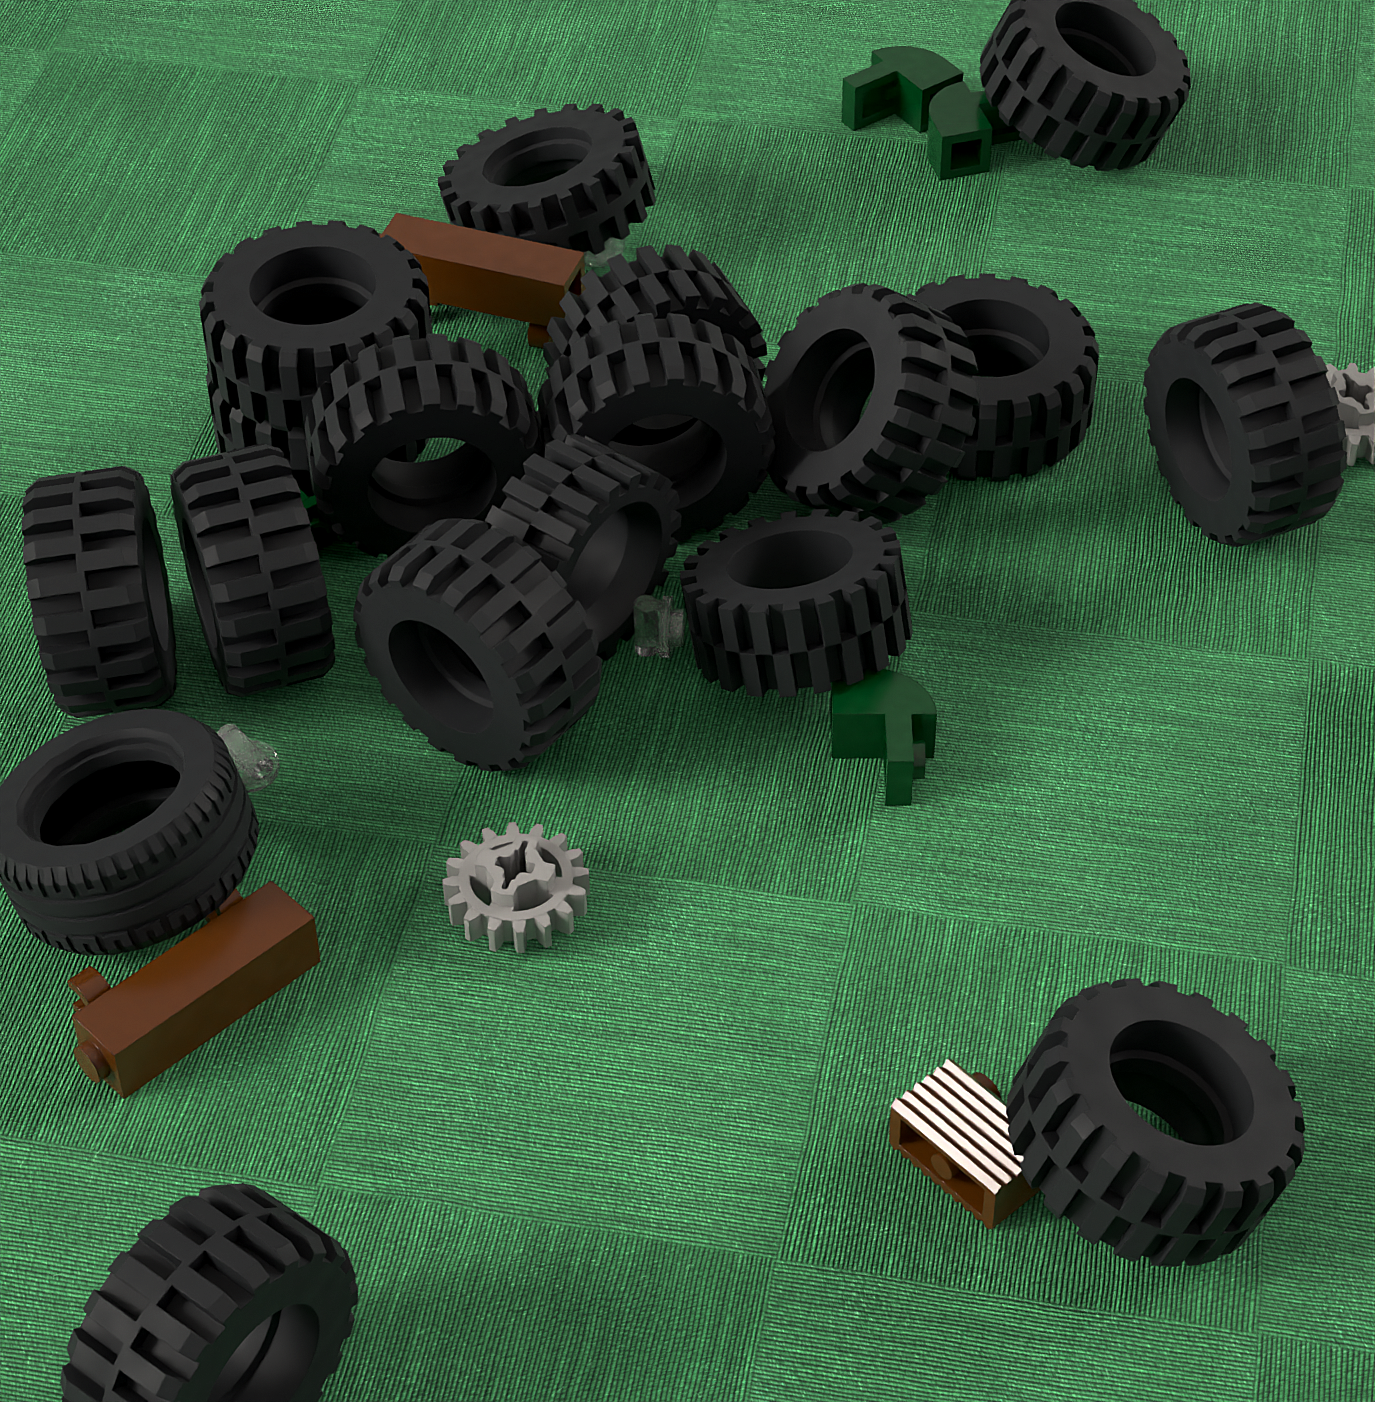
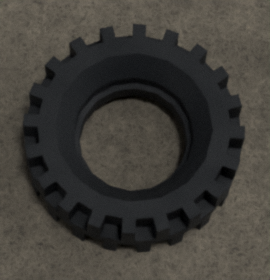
[438,103,656,255]

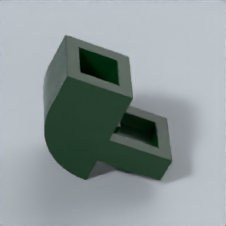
[841,46,964,133]
[927,81,1022,181]
[830,668,937,806]

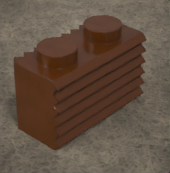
[889,1059,1041,1229]

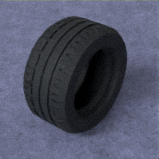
[0,709,259,956]

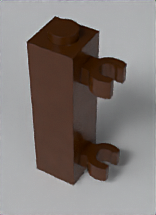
[379,213,586,349]
[67,881,321,1099]

